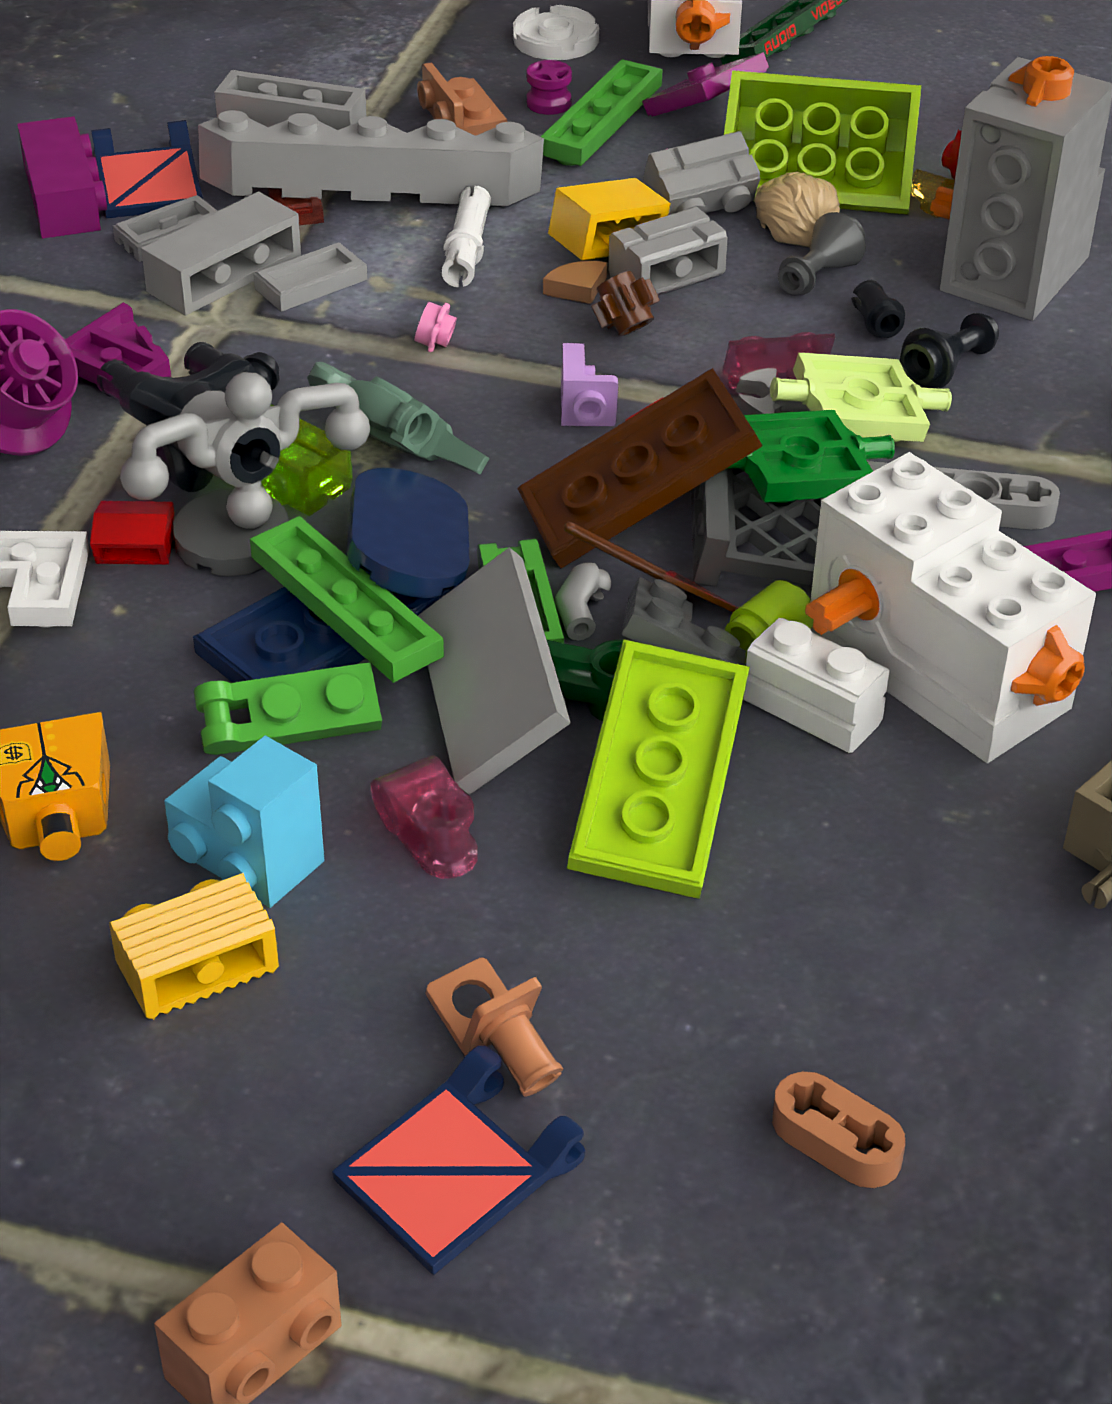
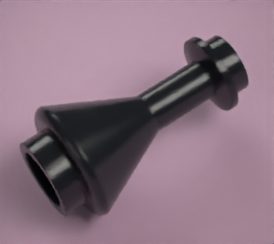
[900,313,999,389]

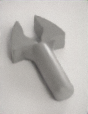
[735,368,810,415]

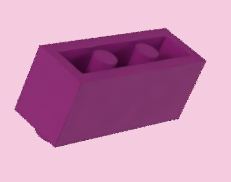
[17,116,107,239]

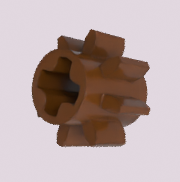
[591,271,660,336]

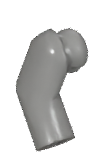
[554,562,611,641]

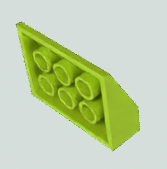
[724,71,922,214]

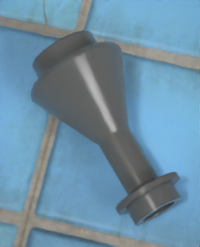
[778,212,866,295]

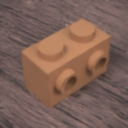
[154,1222,342,1404]

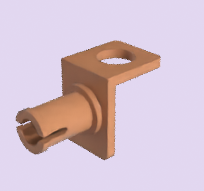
[425,958,563,1096]

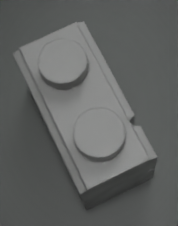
[643,131,760,215]
[608,207,728,295]

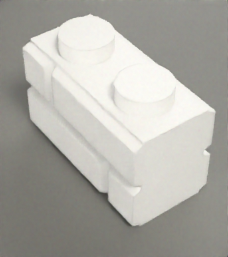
[743,617,890,753]

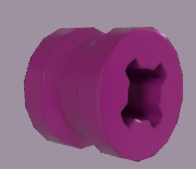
[526,60,572,115]

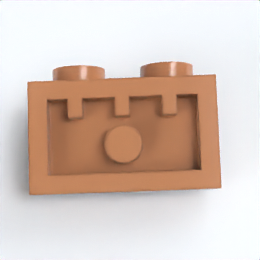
[417,62,507,136]

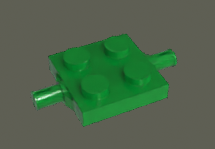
[726,410,895,503]

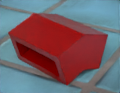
[90,501,174,565]

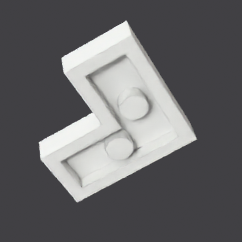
[0,531,90,627]

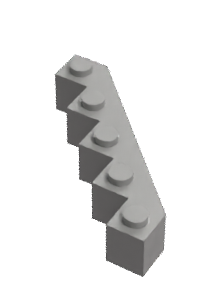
[198,110,544,206]

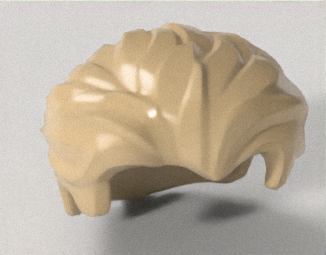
[754,172,840,248]

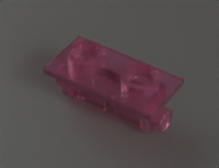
[722,332,835,394]

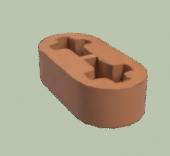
[772,1071,905,1188]

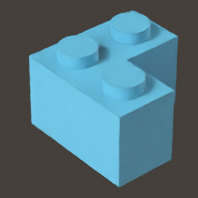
[164,735,325,908]

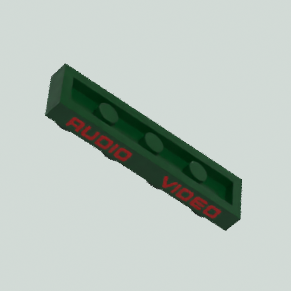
[720,0,849,65]

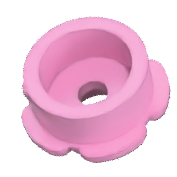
[414,302,457,352]

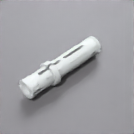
[442,186,491,287]

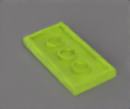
[567,639,750,899]

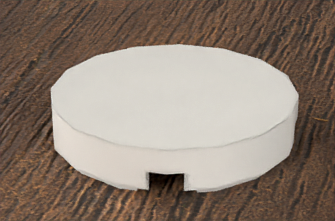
[513,5,599,60]

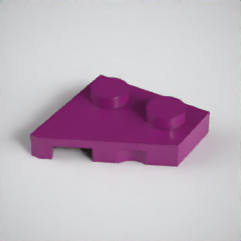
[65,302,171,384]

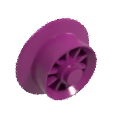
[0,309,78,456]

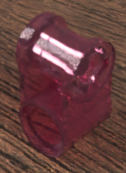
[371,755,478,878]

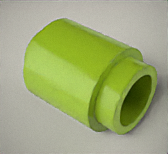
[725,580,814,663]

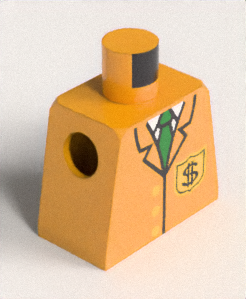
[0,712,110,861]

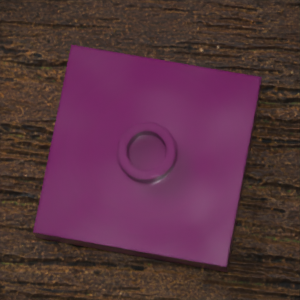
[642,52,769,117]

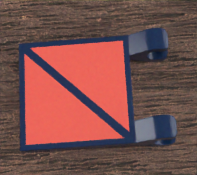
[91,120,203,218]
[332,1045,585,1275]

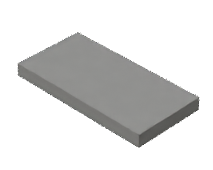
[418,547,571,795]

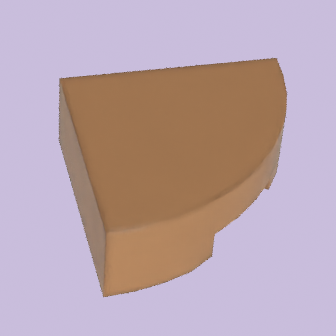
[543,261,607,304]

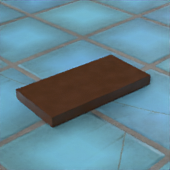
[517,368,762,569]

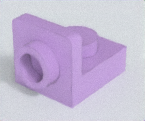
[561,343,618,426]

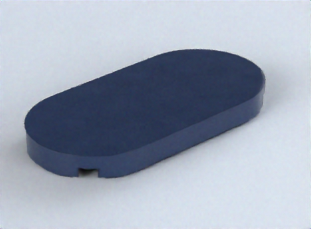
[347,468,470,598]

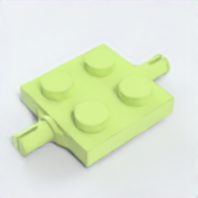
[770,352,952,442]

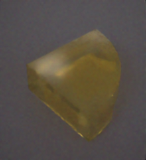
[911,169,955,218]

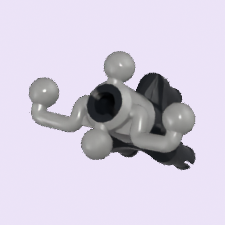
[97,342,370,529]

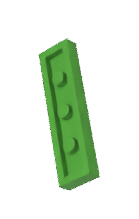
[541,59,662,166]
[250,516,444,683]

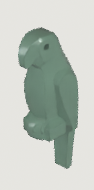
[307,362,490,475]

